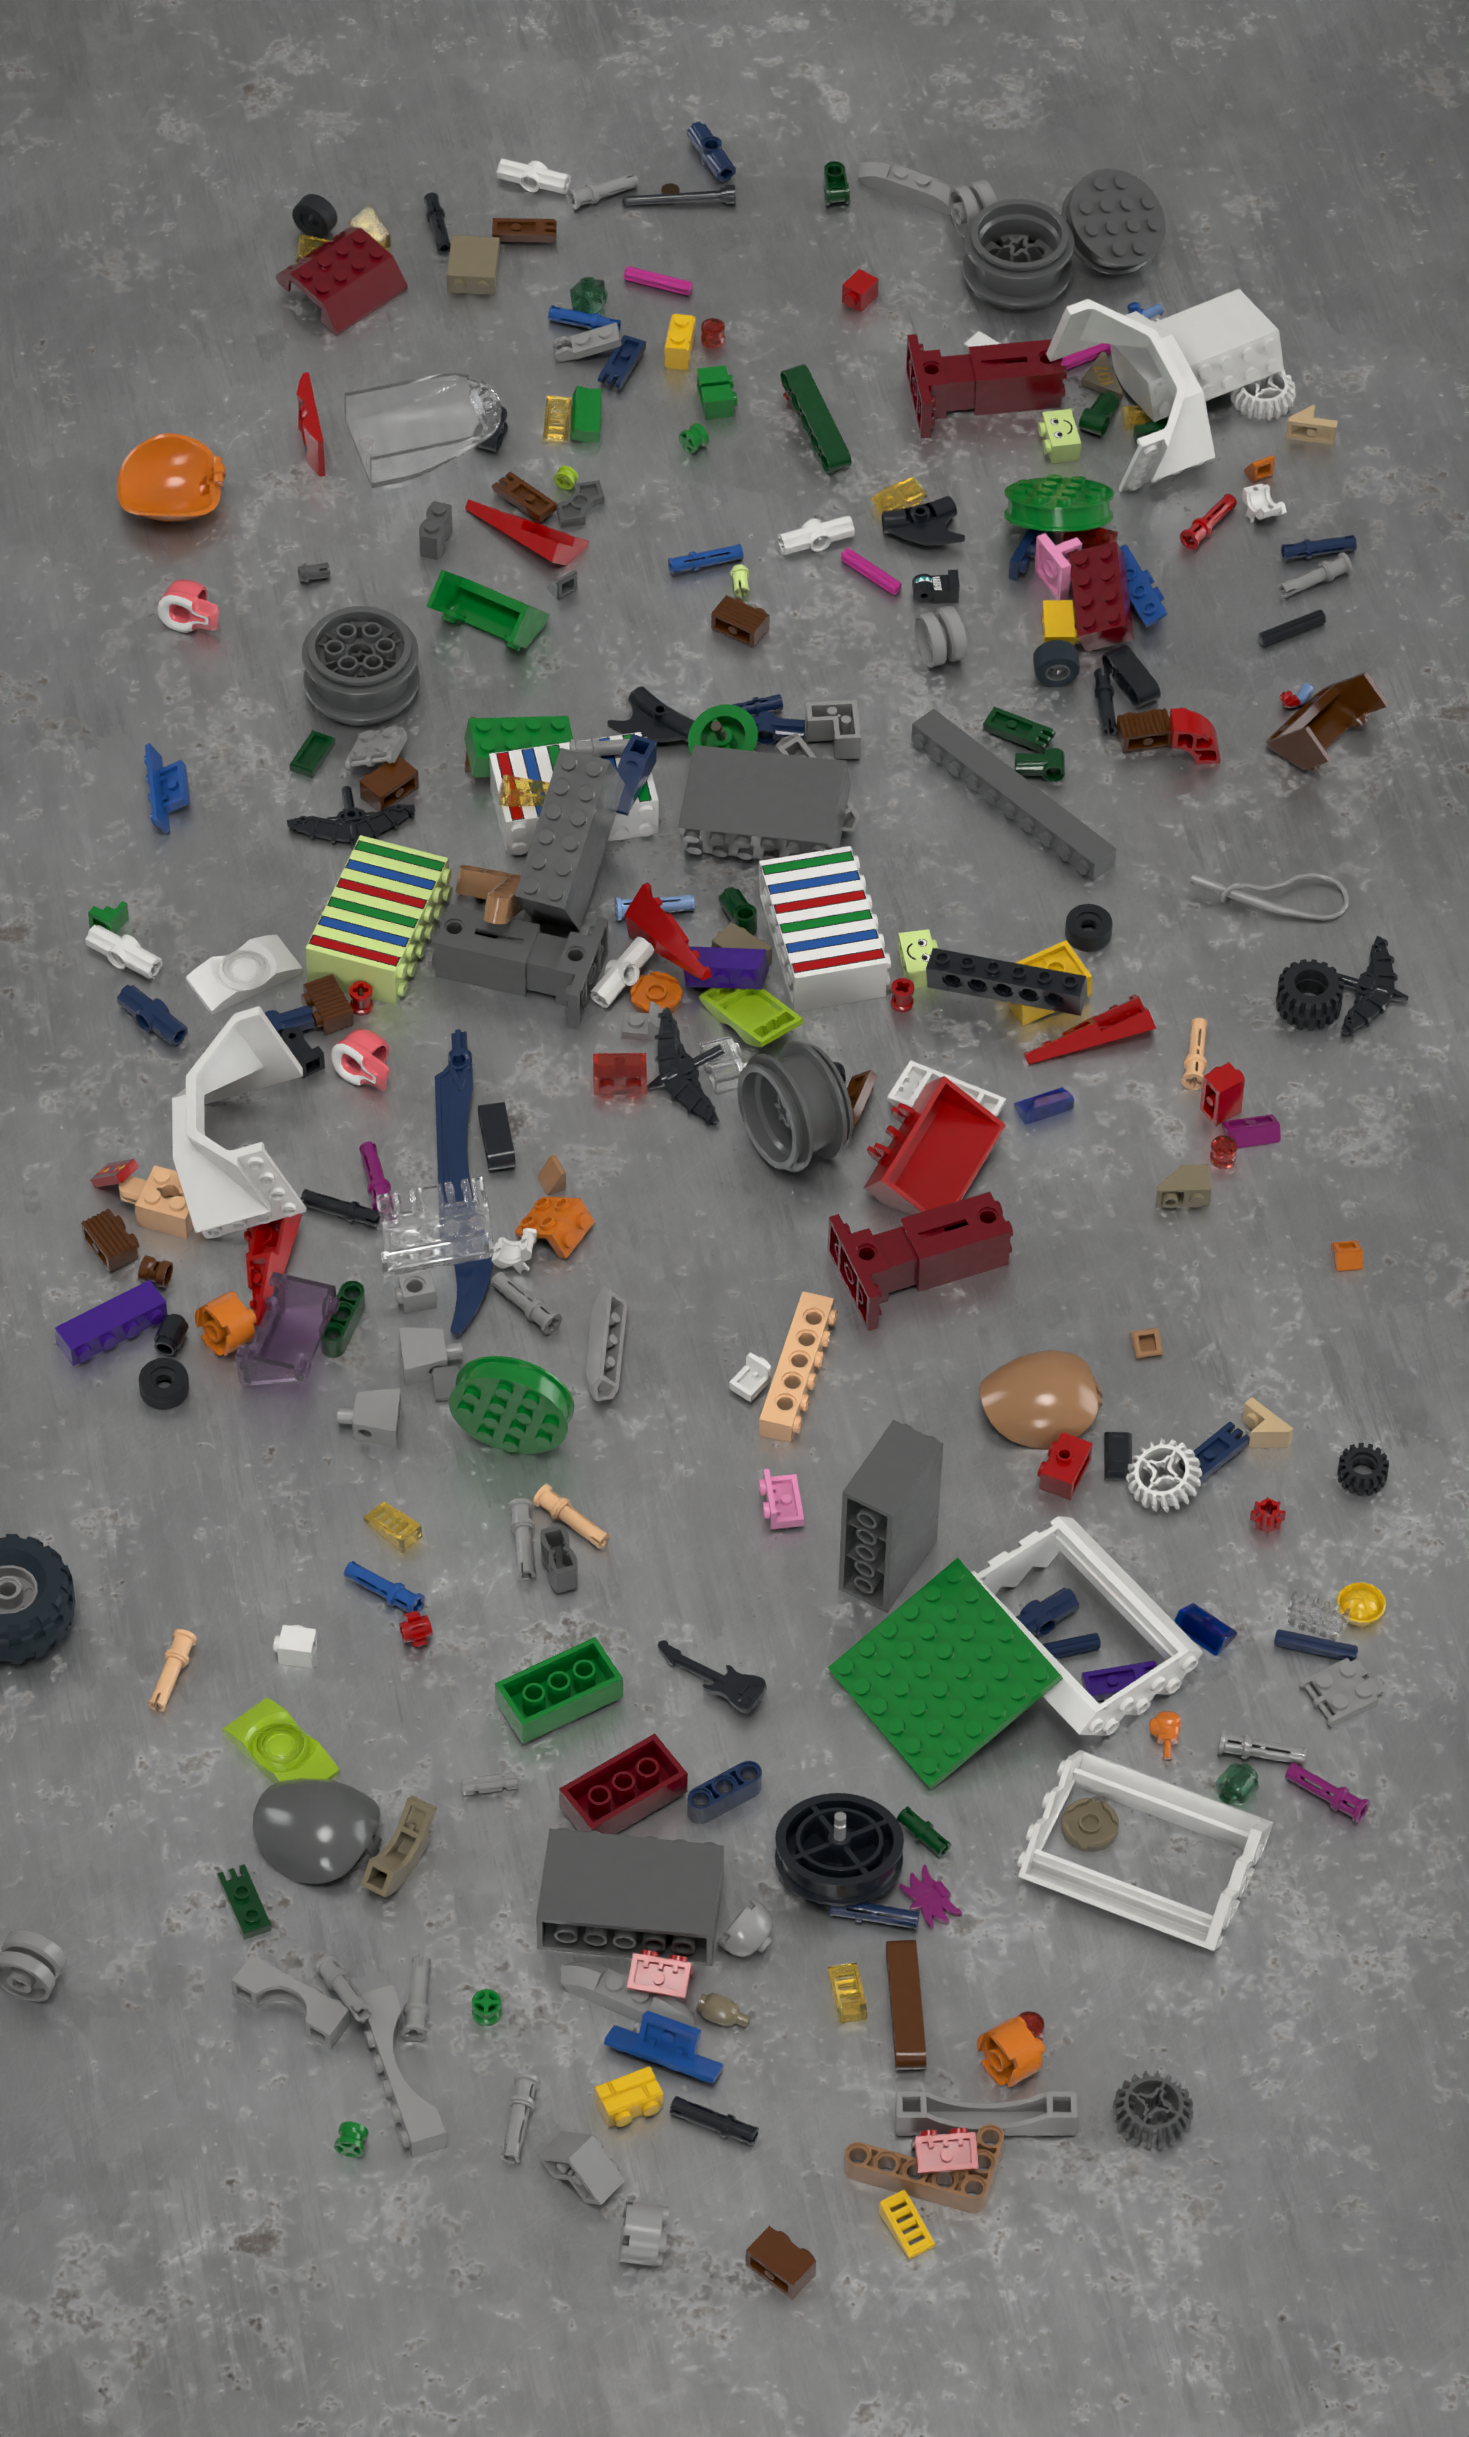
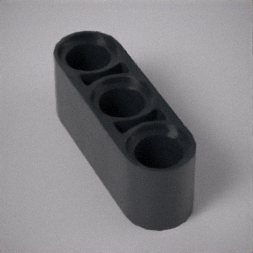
[1102,645,1161,708]
[478,1102,516,1170]

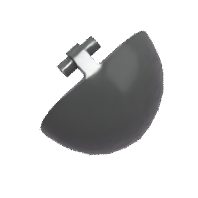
[253,1778,382,1884]

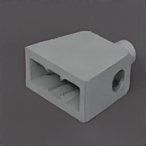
[399,1327,463,1386]
[337,1388,401,1447]

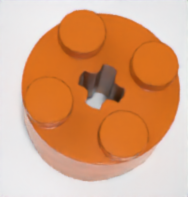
[195,1291,257,1356]
[977,2016,1045,2088]

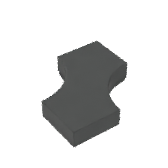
[556,480,604,528]

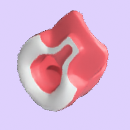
[158,580,219,633]
[331,1029,389,1091]

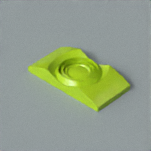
[699,988,804,1047]
[222,1697,340,1784]

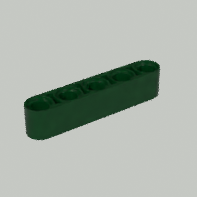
[780,364,852,474]

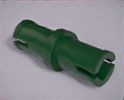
[896,1806,951,1857]

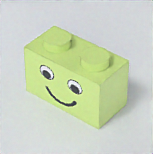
[1038,409,1081,464]
[898,929,938,989]

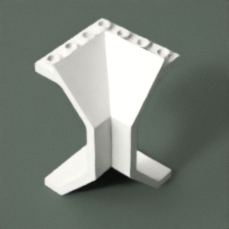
[1046,299,1215,493]
[172,1006,306,1239]

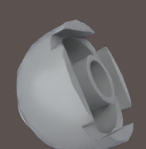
[717,1897,773,1957]

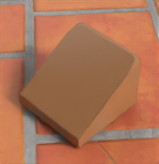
[538,1154,566,1195]
[1129,1327,1163,1359]

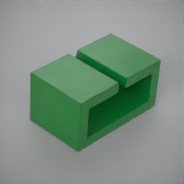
[697,365,738,420]

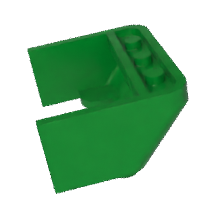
[426,569,550,651]

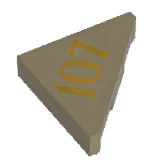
[1081,351,1123,401]

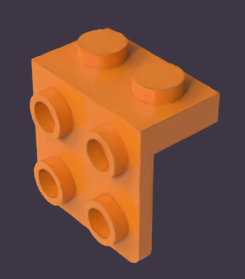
[515,1197,595,1259]

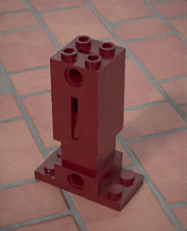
[906,334,1067,438]
[828,1192,1013,1331]

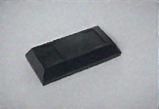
[1104,1432,1132,1480]

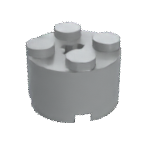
[619,2201,669,2266]

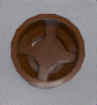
[138,1255,173,1288]

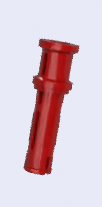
[1180,494,1237,550]

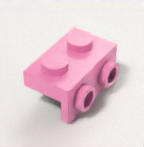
[759,1468,804,1529]

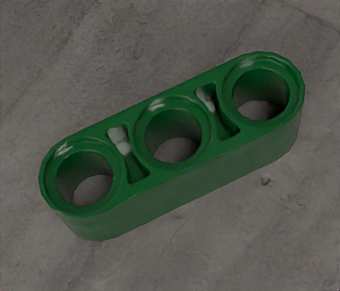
[320,1281,365,1358]

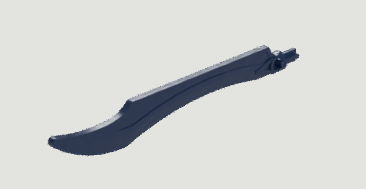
[435,1029,493,1338]

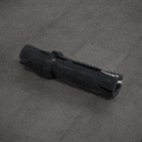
[424,193,451,254]
[1094,668,1118,736]
[300,1189,381,1227]
[669,2096,759,2146]

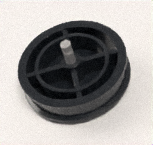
[775,1793,904,1906]

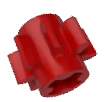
[1250,1498,1286,1534]
[399,1611,433,1648]

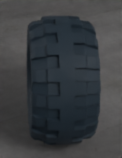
[0,1534,75,1665]

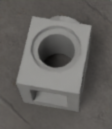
[395,1270,437,1314]

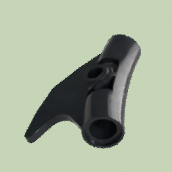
[882,496,965,545]
[607,686,695,742]

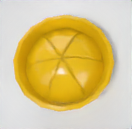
[1337,1582,1386,1627]

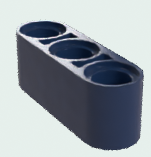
[687,1761,762,1824]

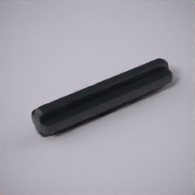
[1258,609,1326,647]

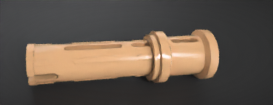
[1182,1017,1208,1090]
[533,1484,610,1549]
[148,1629,198,1712]

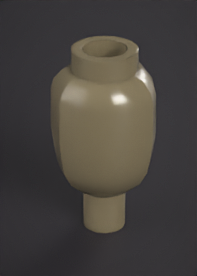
[696,1993,750,2027]

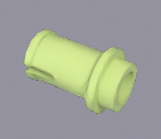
[730,565,750,598]

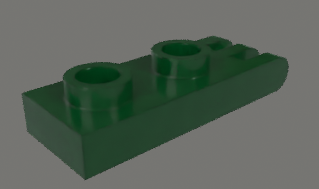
[983,706,1056,752]
[217,1864,272,1940]

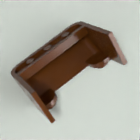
[1266,672,1389,771]

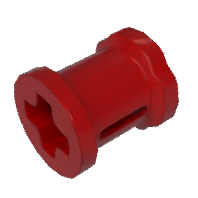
[890,978,915,1013]
[349,981,373,1016]

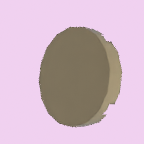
[1061,1798,1119,1852]

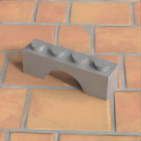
[231,1954,351,2050]

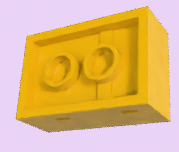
[1006,940,1092,1026]

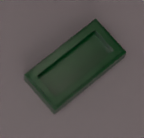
[289,730,336,779]

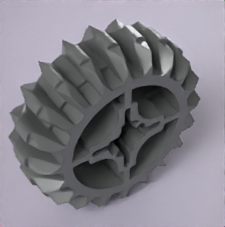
[1112,2071,1194,2149]

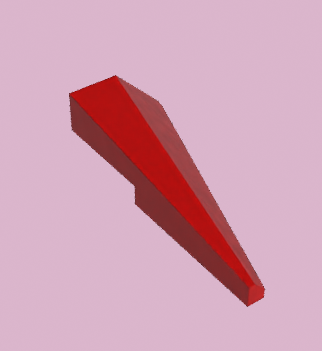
[465,499,589,566]
[624,883,712,980]
[1023,994,1157,1064]
[244,1214,302,1330]

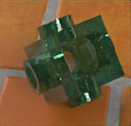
[570,277,608,314]

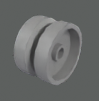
[949,179,997,238]
[914,605,967,667]
[0,1929,67,2002]

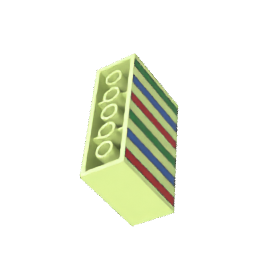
[305,835,452,1005]

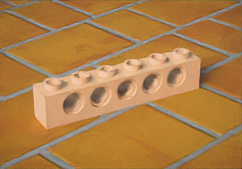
[759,1291,838,1443]

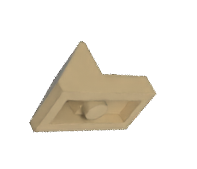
[1286,405,1337,445]
[1242,1397,1293,1448]

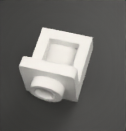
[729,1352,771,1403]

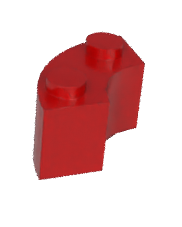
[1169,708,1221,764]

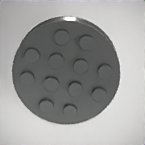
[1061,169,1166,275]

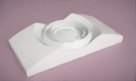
[186,935,303,1015]
[887,1060,1006,1117]

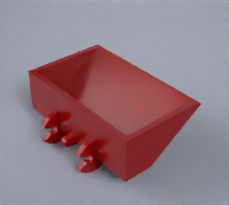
[863,1076,1006,1216]

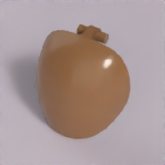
[979,1350,1103,1450]

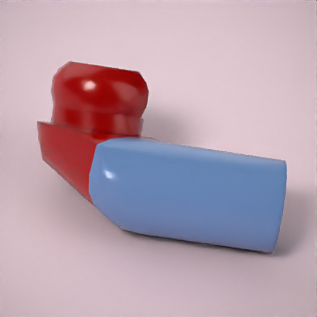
[1279,683,1314,709]

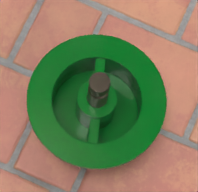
[688,704,758,755]

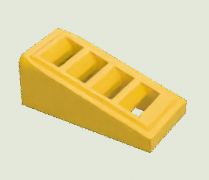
[879,2190,935,2260]

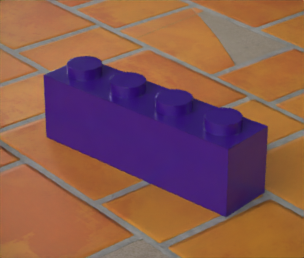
[55,1280,168,1366]

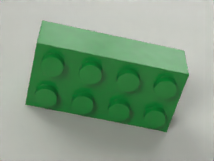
[464,716,573,777]
[495,1637,623,1744]

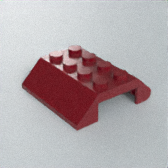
[276,227,408,336]

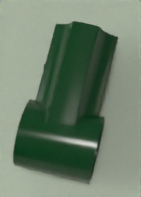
[1079,391,1120,437]
[1015,748,1065,782]
[719,886,757,936]

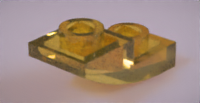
[870,477,928,516]

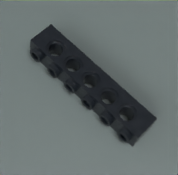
[926,948,1087,1016]

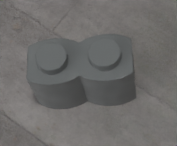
[419,501,453,560]
[540,1525,578,1593]

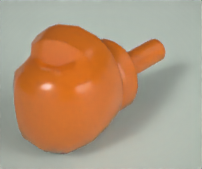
[1149,1711,1181,1760]

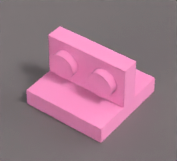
[1034,533,1082,600]

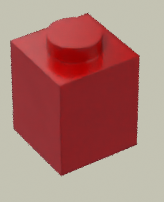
[842,269,879,312]

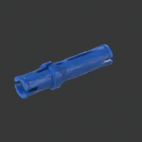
[548,305,621,332]
[668,544,744,574]

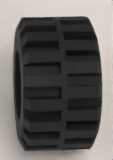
[1276,959,1344,1030]

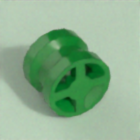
[679,423,709,454]
[472,1989,502,2027]
[334,2121,369,2158]

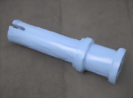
[615,894,695,921]

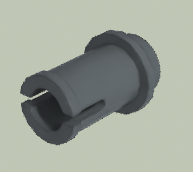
[298,562,330,583]

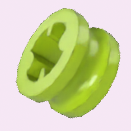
[553,466,578,490]

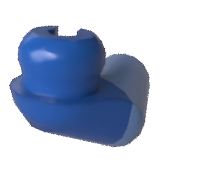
[1127,302,1164,319]

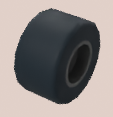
[1033,640,1080,687]

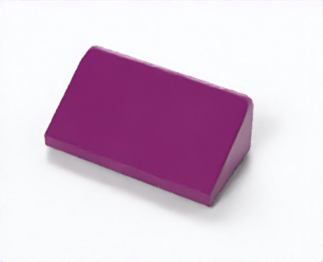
[1222,1114,1281,1149]

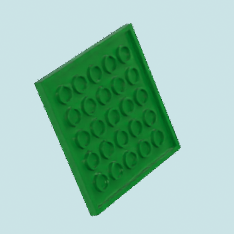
[828,1557,1063,1790]

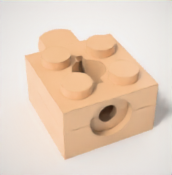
[119,1165,193,1239]

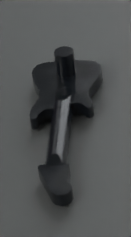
[658,1640,767,1713]

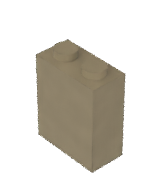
[447,235,500,295]

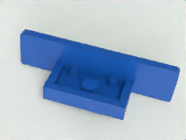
[1120,544,1168,627]
[144,743,190,834]
[604,2010,723,2083]

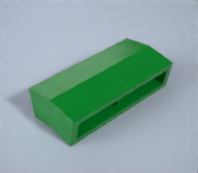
[570,385,602,443]

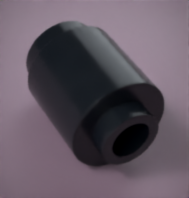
[154,1314,189,1356]

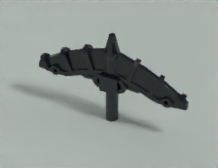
[287,786,415,849]
[1336,936,1409,1036]
[647,1007,725,1125]

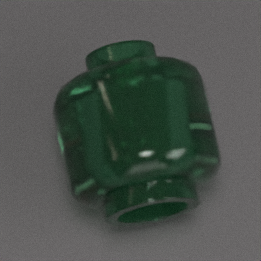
[1216,1763,1259,1806]

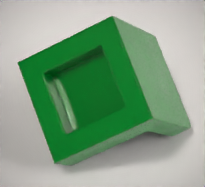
[88,901,129,934]

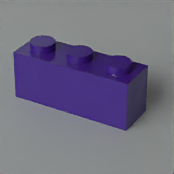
[683,946,769,990]

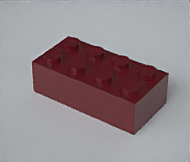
[1069,541,1134,652]
[559,1733,688,1835]

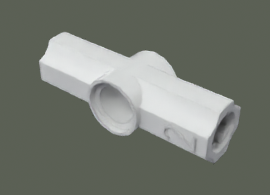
[497,159,570,195]
[778,516,855,555]
[85,925,162,979]
[590,937,655,1008]

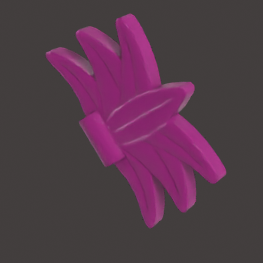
[899,1865,962,1929]

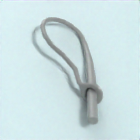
[1190,873,1349,921]

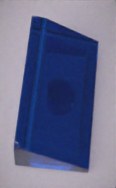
[1014,1087,1074,1125]
[1174,1603,1238,1656]

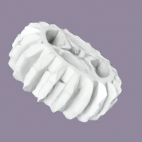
[1230,370,1296,422]
[1126,1438,1202,1513]

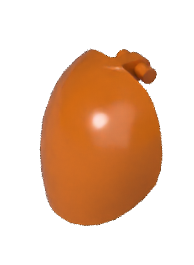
[117,433,226,522]

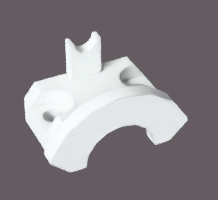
[1242,483,1287,523]
[492,1228,537,1274]

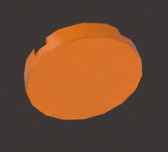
[630,971,683,1013]

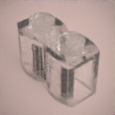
[700,1036,747,1095]

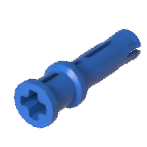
[344,1561,425,1613]

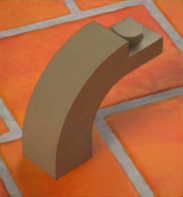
[360,1795,437,1897]

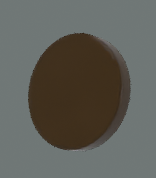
[661,183,680,194]

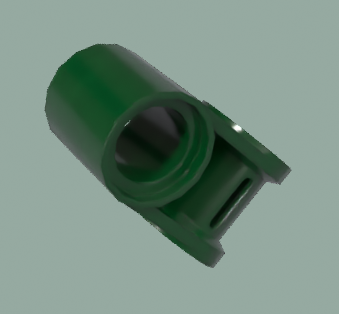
[823,161,850,206]

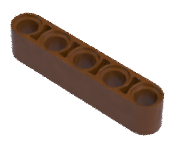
[886,1940,926,2070]

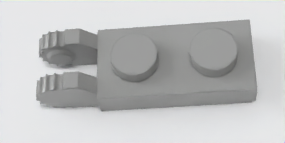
[553,323,622,362]

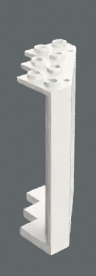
[971,1516,1203,1736]
[1017,1750,1274,1951]

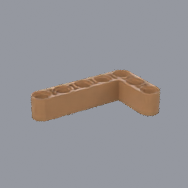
[456,865,524,924]
[844,2124,1004,2213]

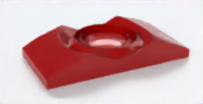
[296,372,325,477]

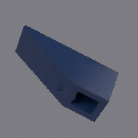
[616,734,657,816]

